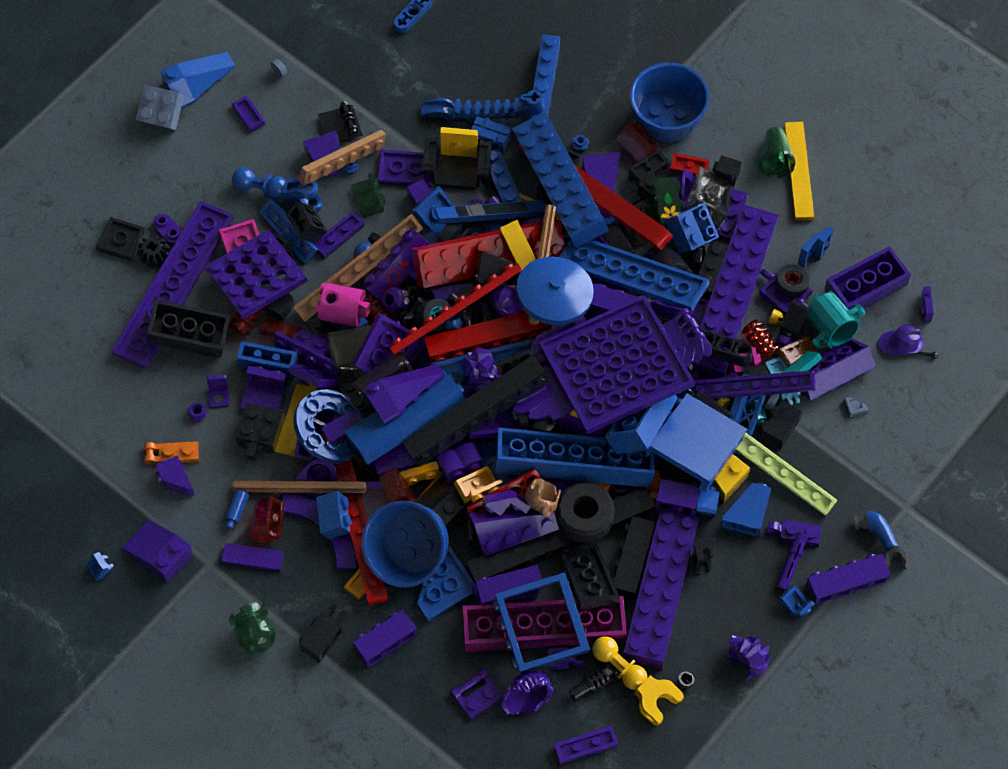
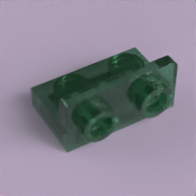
[351,173,386,218]

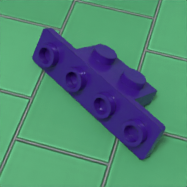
[274,328,338,377]

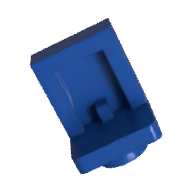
[778,585,814,617]

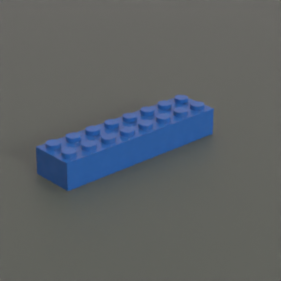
[512,112,609,248]
[495,428,655,488]

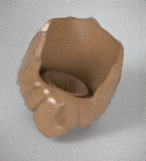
[524,478,561,518]

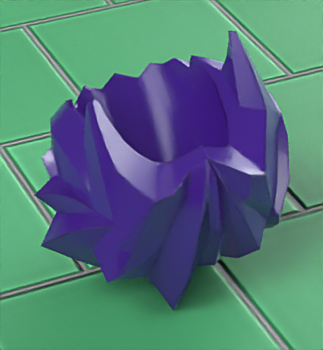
[463,348,501,392]
[728,635,771,680]

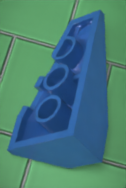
[160,52,235,108]

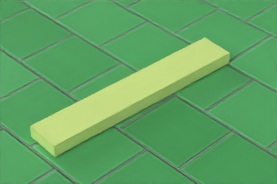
[736,433,837,517]

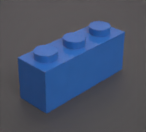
[236,341,299,379]

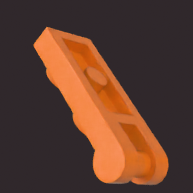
[144,441,199,465]

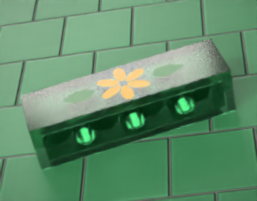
[651,177,684,254]

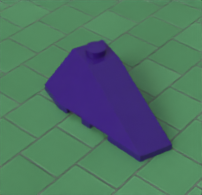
[362,364,445,424]

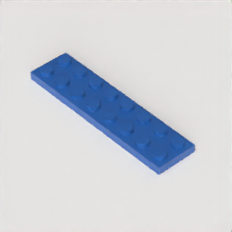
[559,240,709,312]

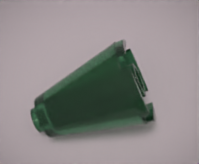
[759,127,796,178]

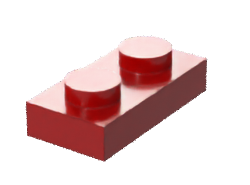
[670,153,710,179]

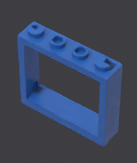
[493,572,590,674]

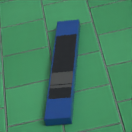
[435,200,546,224]

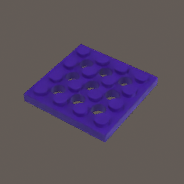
[205,229,308,319]

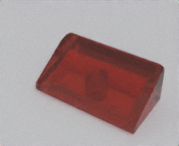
[260,317,302,339]

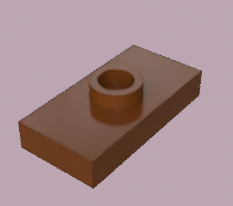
[777,336,818,367]

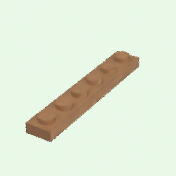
[298,130,386,186]

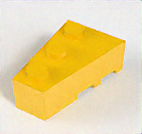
[711,454,750,504]

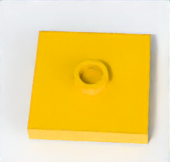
[440,127,478,158]

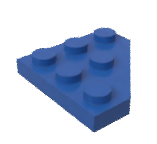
[417,546,475,622]

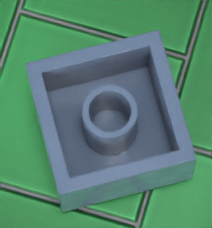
[136,84,184,131]

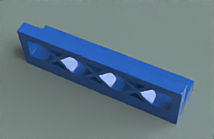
[730,373,766,456]

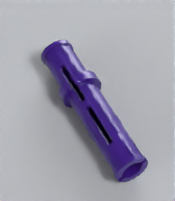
[775,532,808,591]

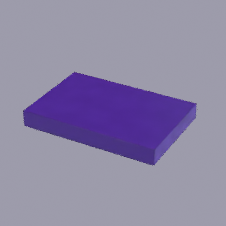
[377,149,433,188]

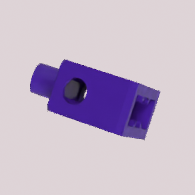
[303,131,340,178]

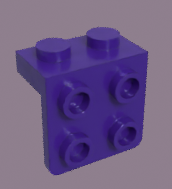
[240,366,287,410]

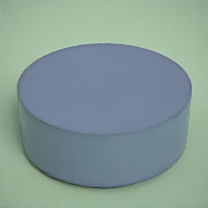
[270,59,287,77]
[764,394,780,411]

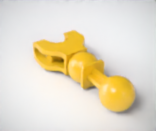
[592,636,684,725]

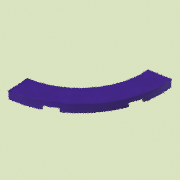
[282,493,357,571]

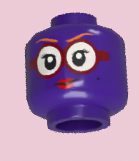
[383,287,411,312]

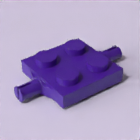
[759,268,813,315]

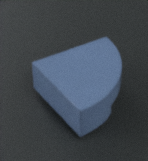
[843,397,868,418]

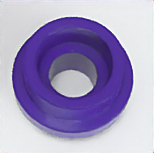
[188,402,207,421]

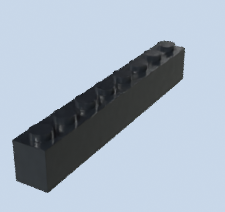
[402,355,550,467]

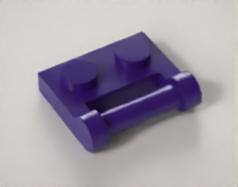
[450,668,504,720]

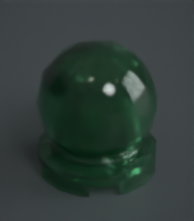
[228,602,277,654]

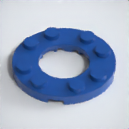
[293,389,365,463]

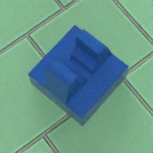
[87,552,114,581]

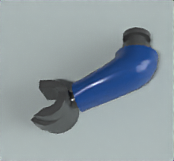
[855,511,909,570]

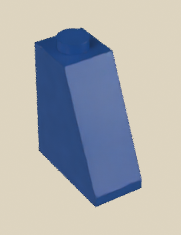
[721,483,771,537]

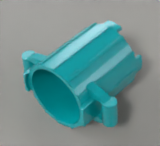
[808,290,865,350]

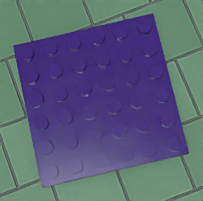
[539,295,695,434]

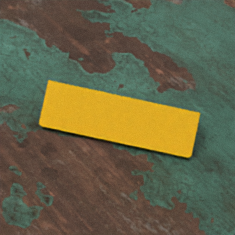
[275,383,319,458]

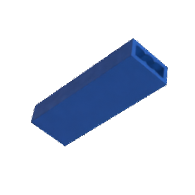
[344,369,465,465]

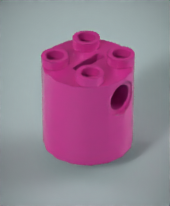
[315,283,370,327]

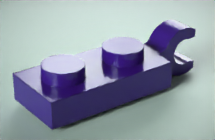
[767,519,822,547]

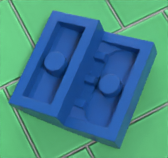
[798,227,834,269]

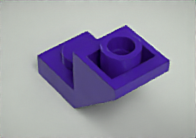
[482,490,531,516]

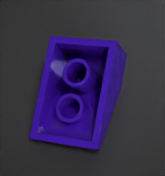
[123,519,193,583]

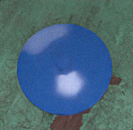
[516,257,594,325]

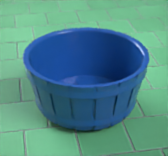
[630,62,710,142]
[362,501,449,587]

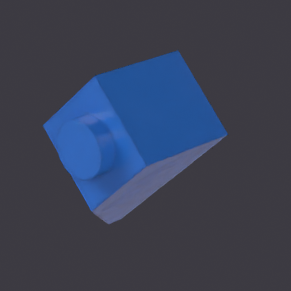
[696,487,719,516]

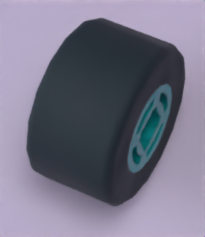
[417,299,451,335]

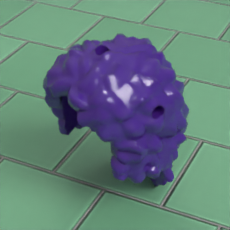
[500,670,554,715]

